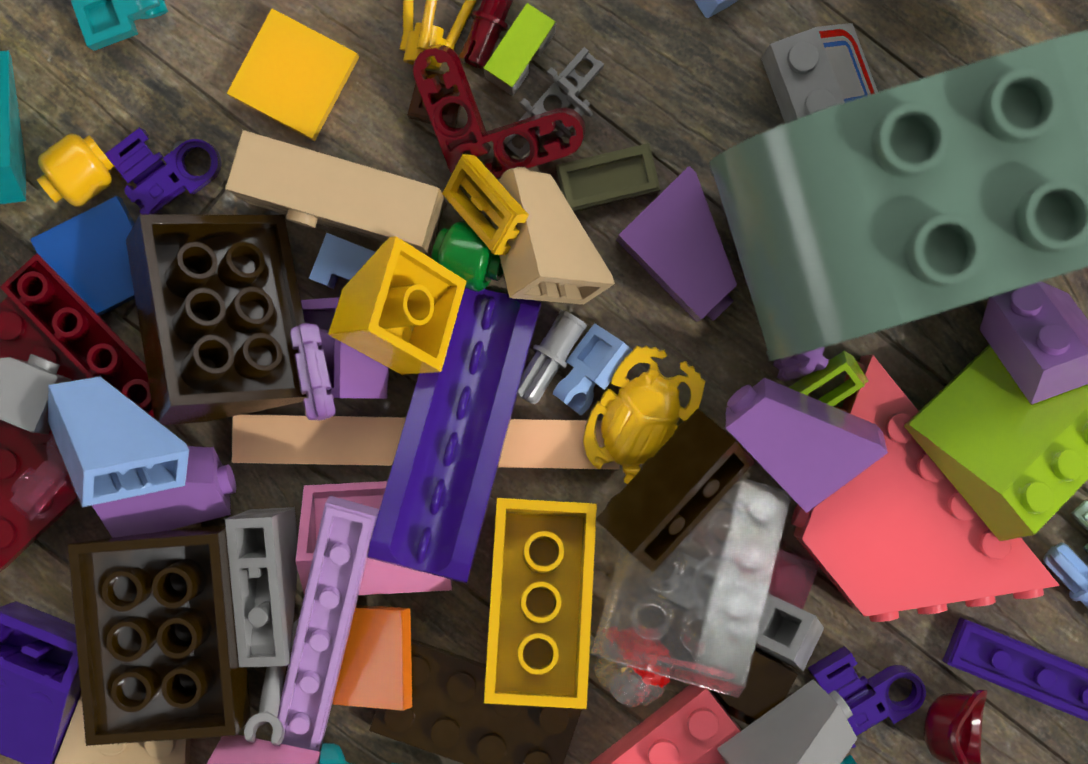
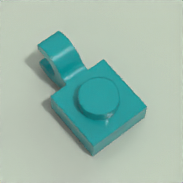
[71,0,168,51]

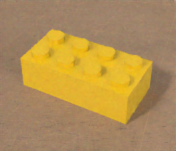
[484,498,597,709]

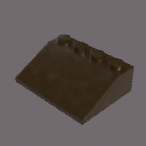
[126,214,307,425]
[67,525,251,746]

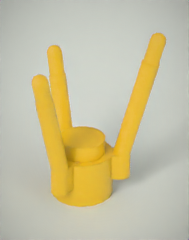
[400,0,477,70]

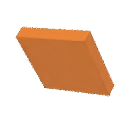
[332,605,412,711]

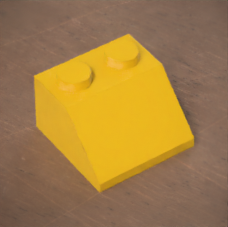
[328,236,467,375]

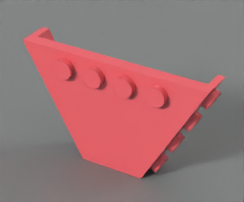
[791,355,1060,622]

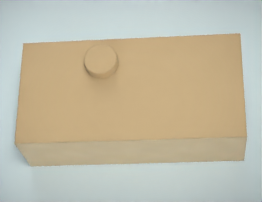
[225,130,446,257]

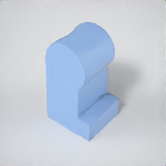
[309,233,375,289]

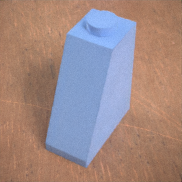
[48,377,189,507]

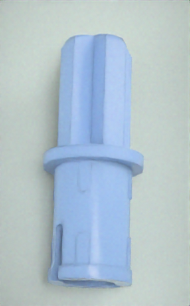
[1043,543,1088,609]

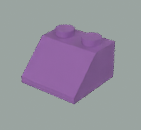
[980,281,1088,405]
[301,297,389,399]

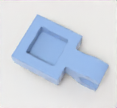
[553,323,632,415]

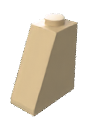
[490,167,615,305]

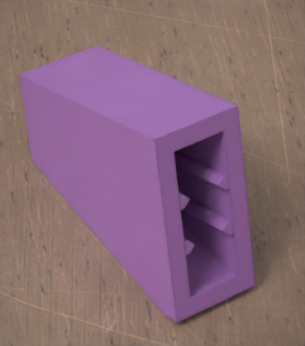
[616,166,737,322]
[726,378,888,513]
[92,446,236,538]

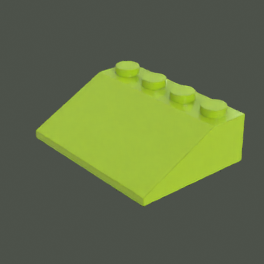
[904,344,1088,541]

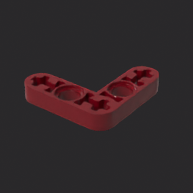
[413,44,586,179]

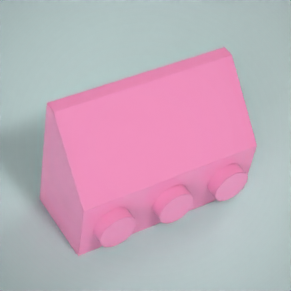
[295,481,452,595]

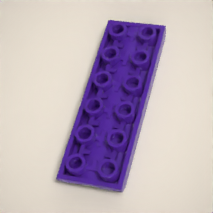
[367,288,541,583]

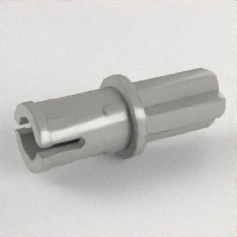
[517,310,587,404]

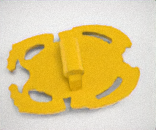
[583,345,706,484]

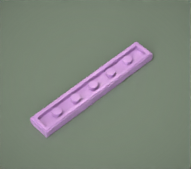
[277,495,379,752]

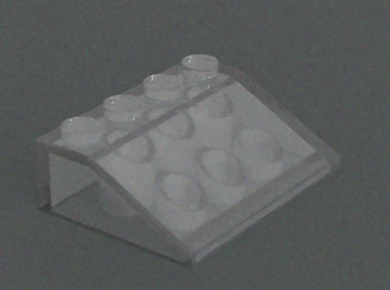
[591,478,791,698]

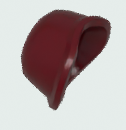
[924,689,988,764]

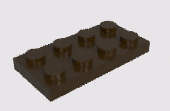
[369,639,582,764]

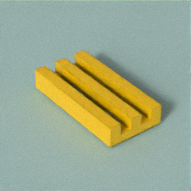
[442,154,529,255]

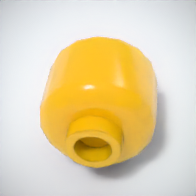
[36,133,114,207]

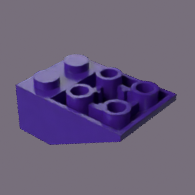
[0,601,81,764]

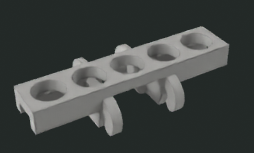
[504,47,604,159]

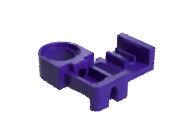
[105,127,222,214]
[808,646,926,748]

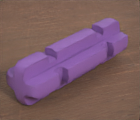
[290,323,336,421]
[773,347,829,382]

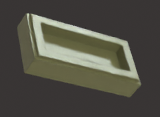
[555,143,661,213]

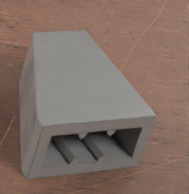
[717,680,857,764]

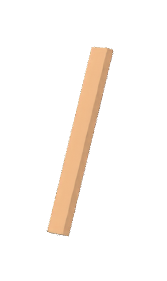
[232,414,620,470]

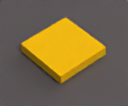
[226,8,359,141]

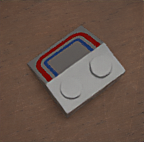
[761,23,878,123]

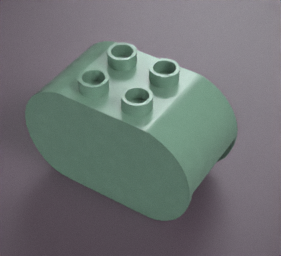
[708,30,1088,361]

